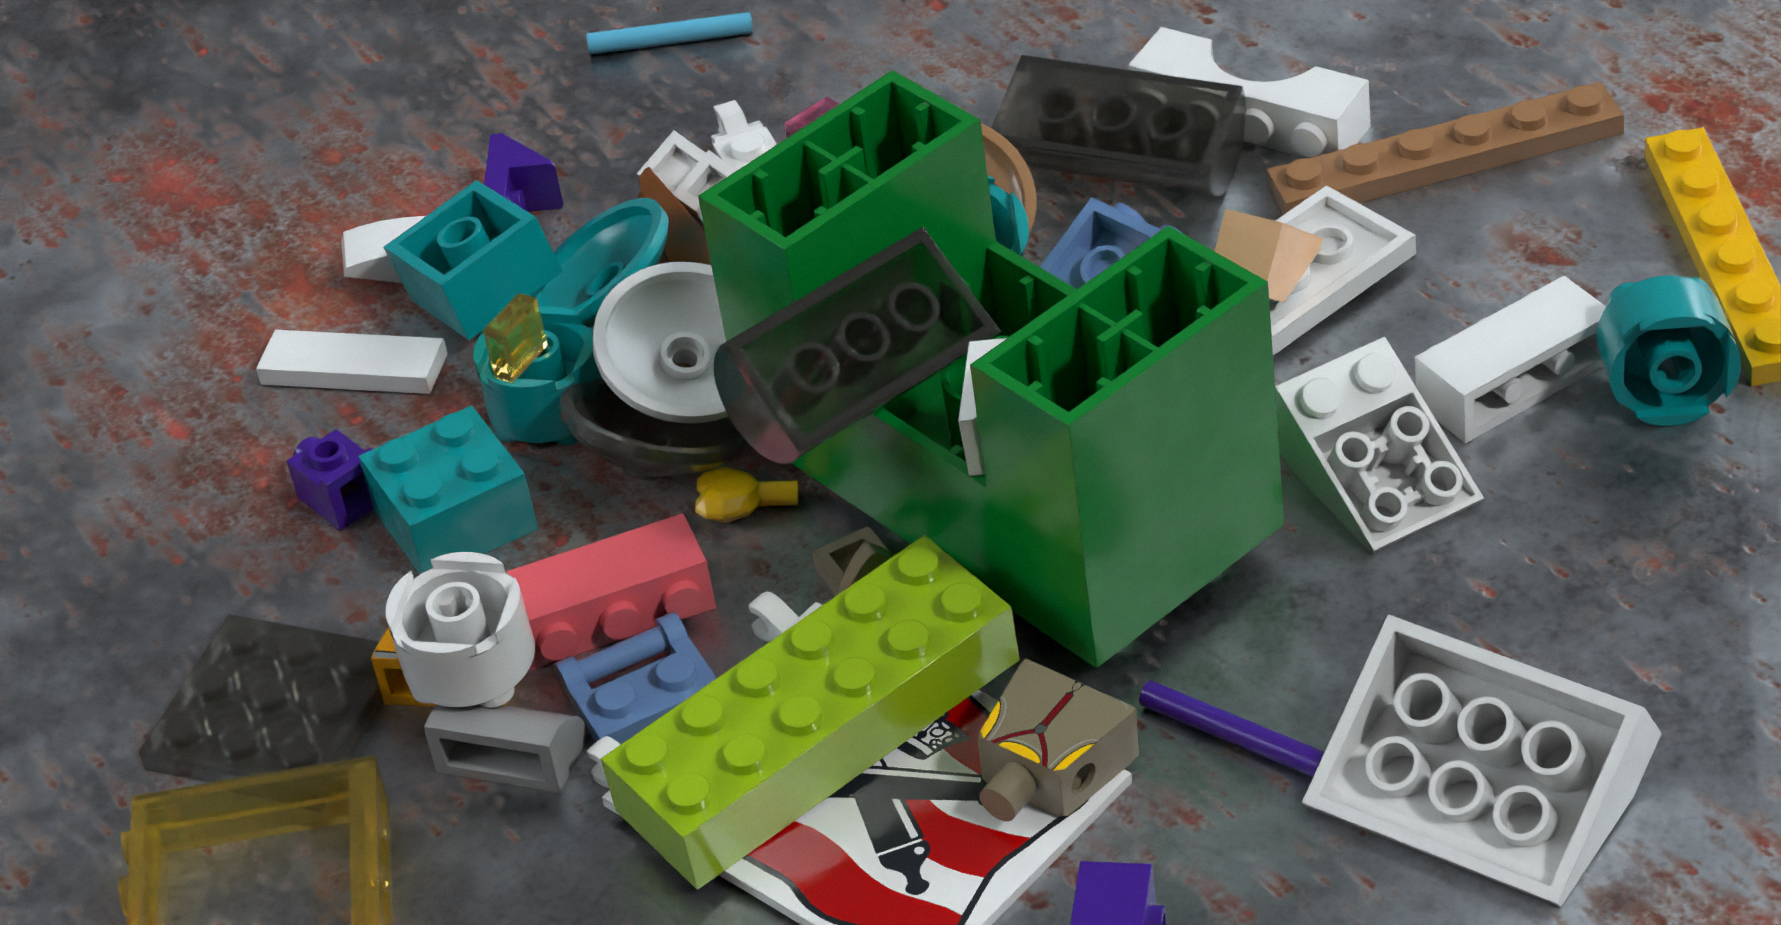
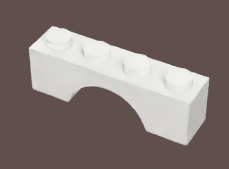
[1128,27,1371,158]

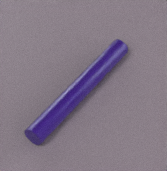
[1139,680,1325,777]

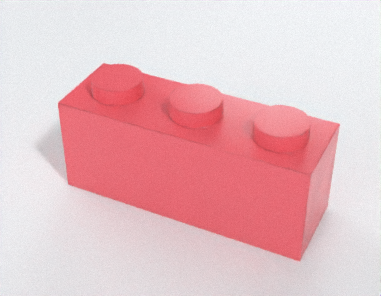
[506,513,716,670]

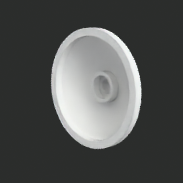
[593,262,739,423]

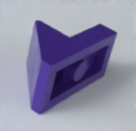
[484,133,564,212]

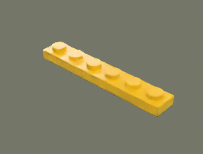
[1644,127,1781,386]

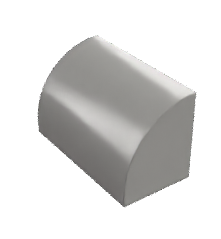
[424,704,590,793]

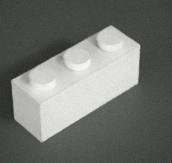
[1415,276,1606,444]

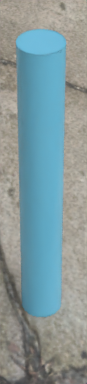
[587,12,753,55]

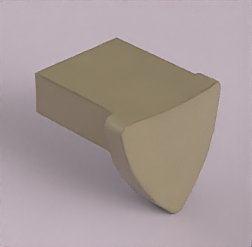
[812,526,894,596]

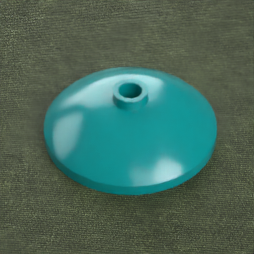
[519,198,669,328]

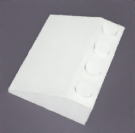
[1302,614,1662,908]

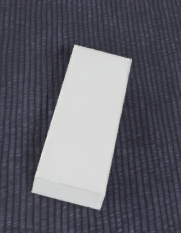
[256,330,447,394]

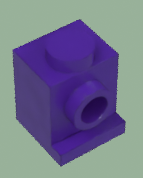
[286,429,373,531]

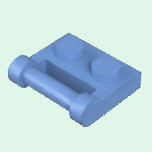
[553,612,717,745]

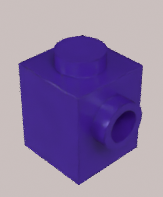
[1070,861,1167,925]

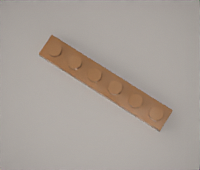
[1266,82,1624,215]

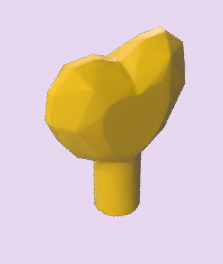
[695,467,799,523]

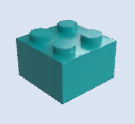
[383,180,563,340]
[358,405,538,574]

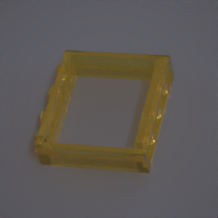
[118,755,393,925]

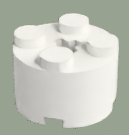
[385,552,535,708]

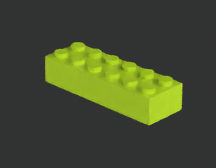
[600,535,1020,890]

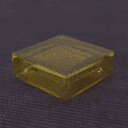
[483,293,548,384]

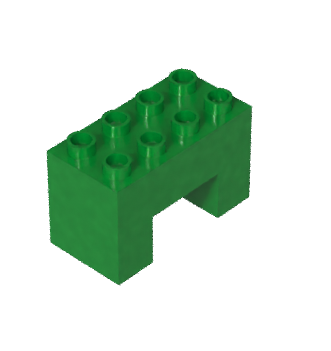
[698,70,1284,668]

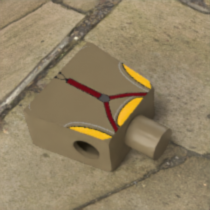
[978,658,1139,822]

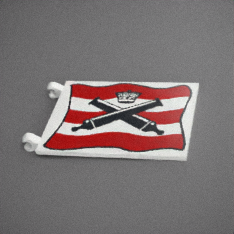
[587,591,1132,925]

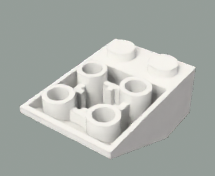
[1275,337,1484,554]

